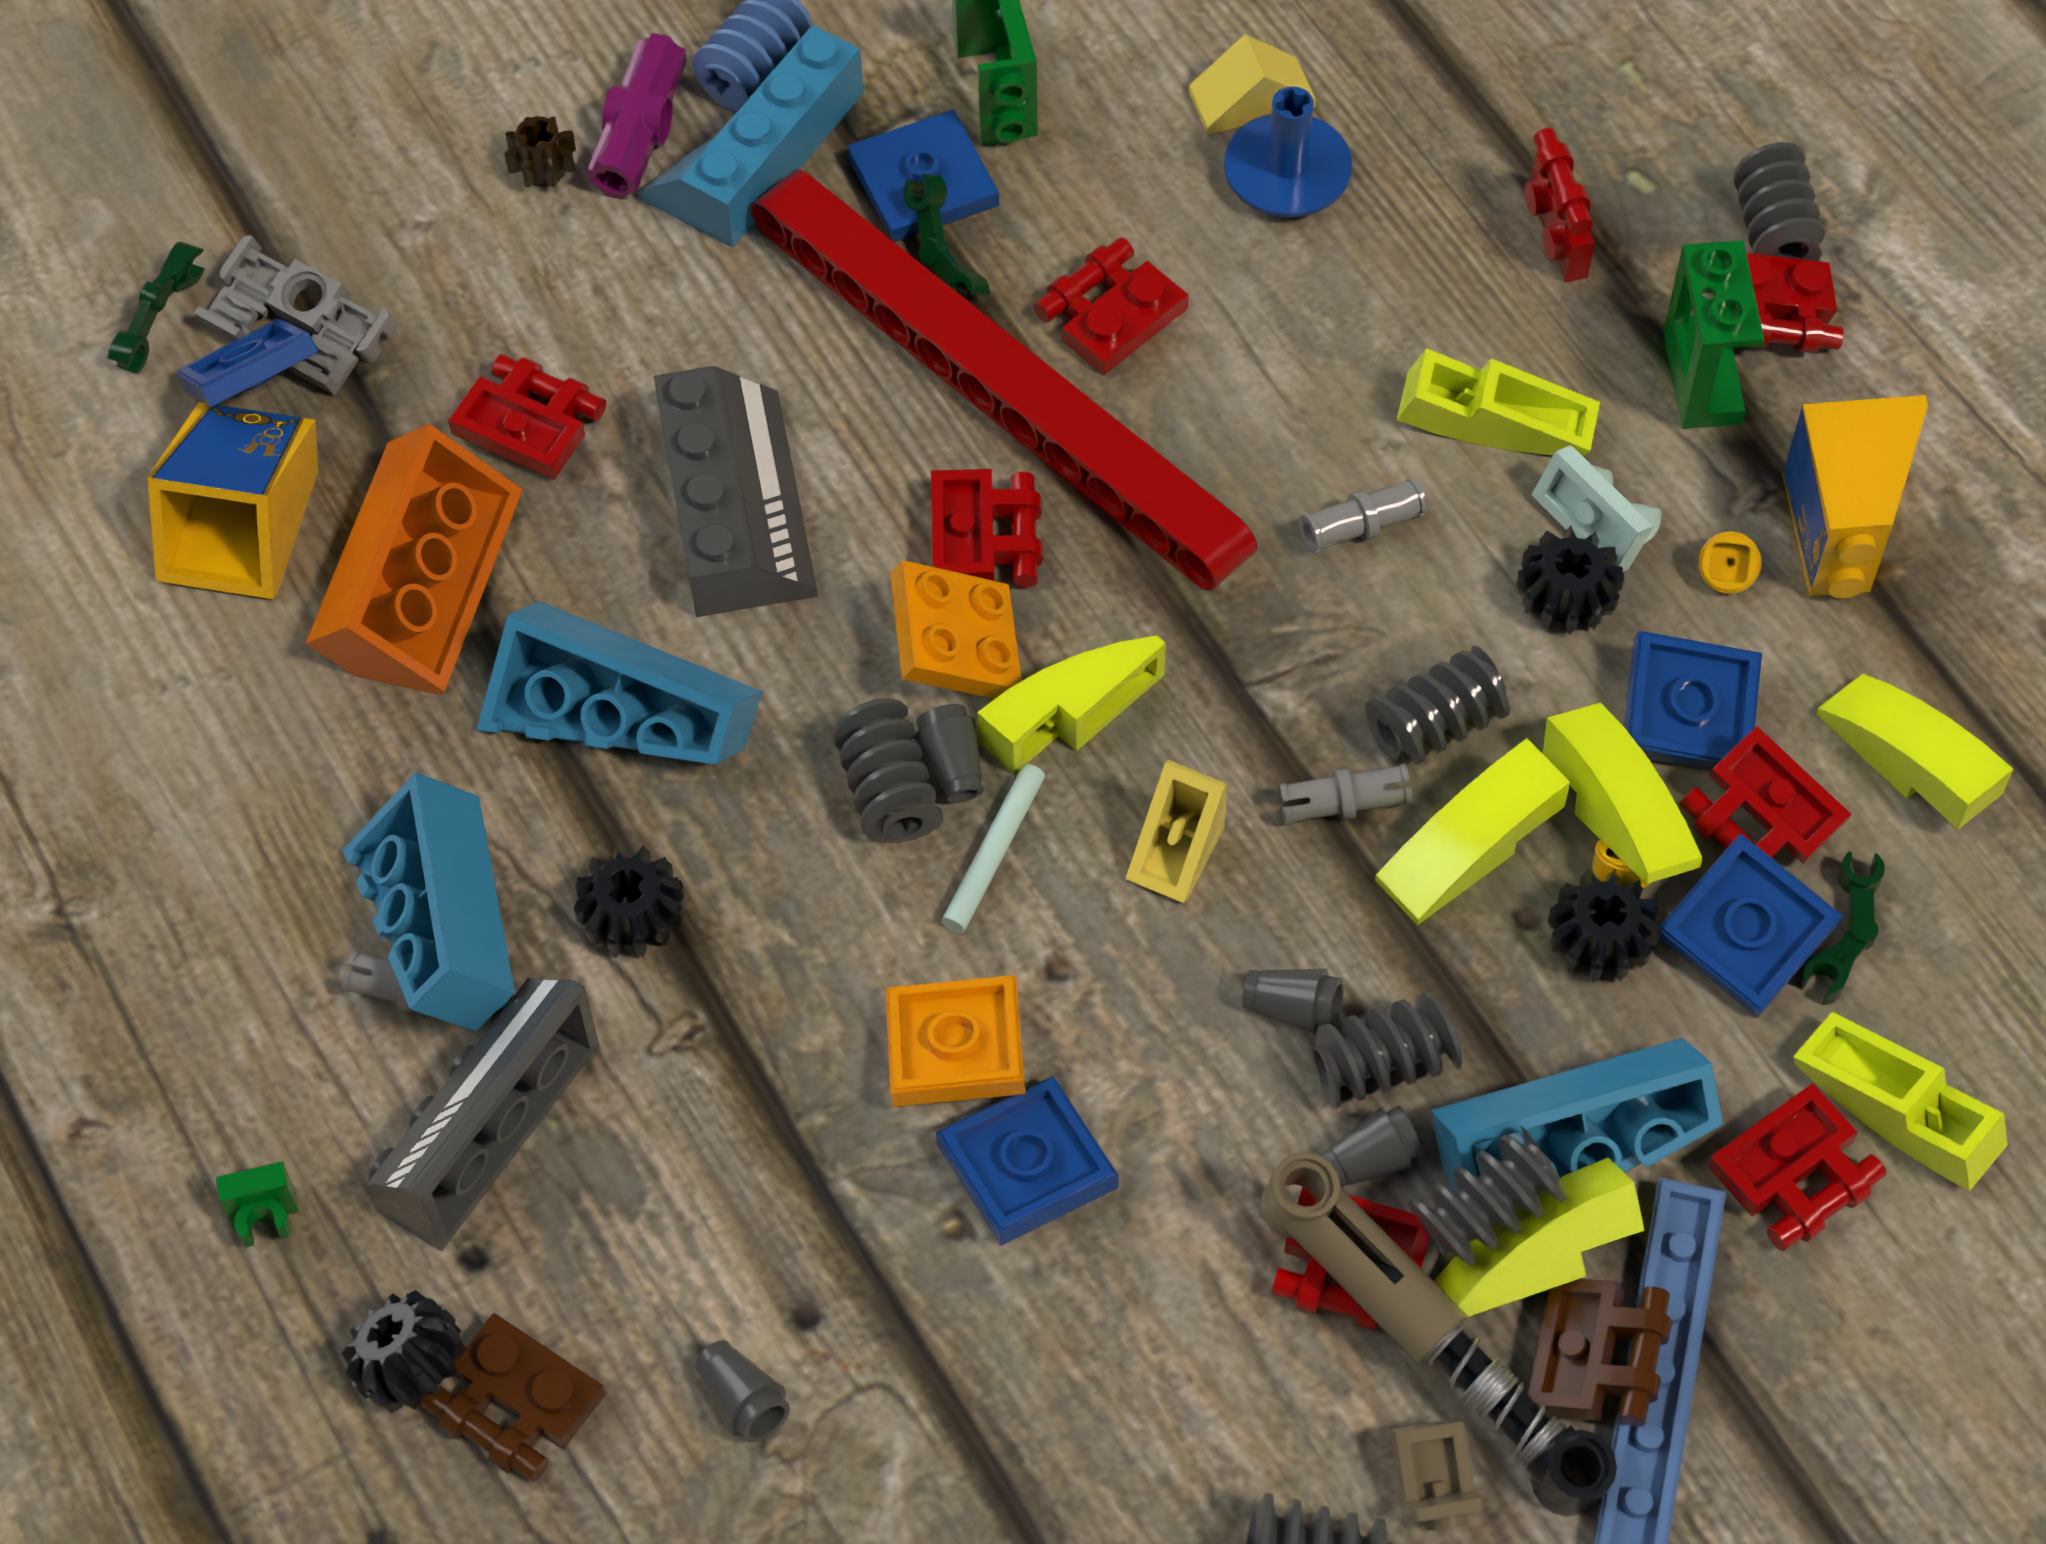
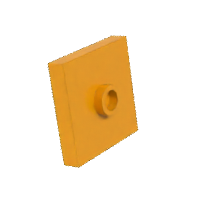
[885,975,1026,1107]

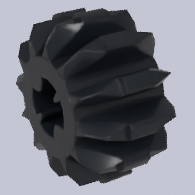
[1516,525,1624,635]
[574,845,685,958]
[1547,869,1661,983]
[341,1290,466,1413]

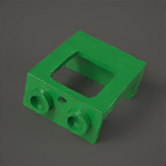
[952,0,1038,146]
[1663,240,1764,429]

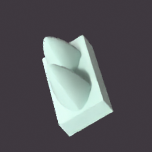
[1531,445,1661,572]

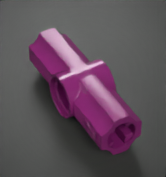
[587,33,687,199]

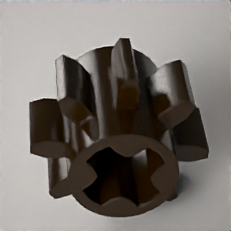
[504,116,576,188]

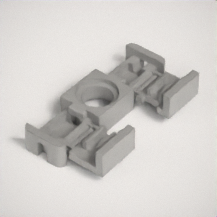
[193,235,397,396]

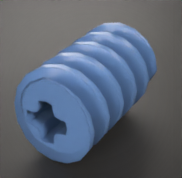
[692,0,813,111]

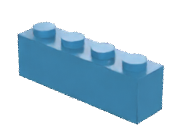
[637,25,864,248]
[476,601,762,765]
[342,772,515,1031]
[1431,1038,1723,1194]

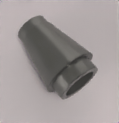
[914,704,984,803]
[1242,968,1344,1034]
[1318,1106,1424,1188]
[695,1340,790,1443]

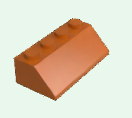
[305,423,523,695]

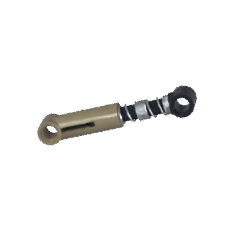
[1260,1152,1617,1516]

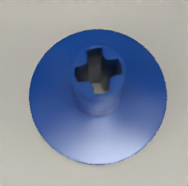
[1224,86,1352,217]

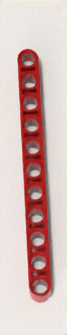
[750,169,1258,591]

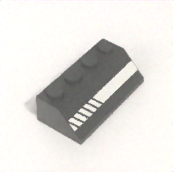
[654,366,818,617]
[366,978,599,1251]

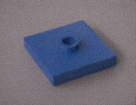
[847,109,999,242]
[176,318,319,408]
[1624,631,1762,770]
[1659,833,1844,1018]
[936,1076,1119,1246]

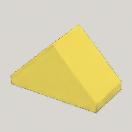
[1189,34,1316,135]
[1125,760,1228,903]

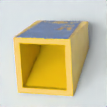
[1783,395,1928,598]
[147,402,318,600]

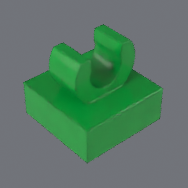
[215,1161,299,1248]

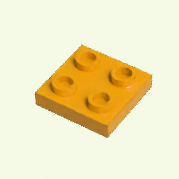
[890,560,1022,699]

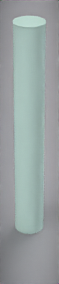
[941,764,1045,934]

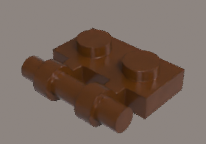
[1527,1279,1672,1426]
[422,1312,606,1482]

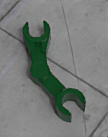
[903,174,990,301]
[108,242,205,374]
[1800,851,1885,1005]

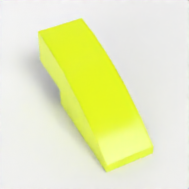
[1396,348,1600,457]
[977,635,1166,775]
[1816,674,2014,830]
[1542,702,1702,884]
[1375,738,1570,926]
[1793,1012,2008,1192]
[1434,1158,1644,1317]

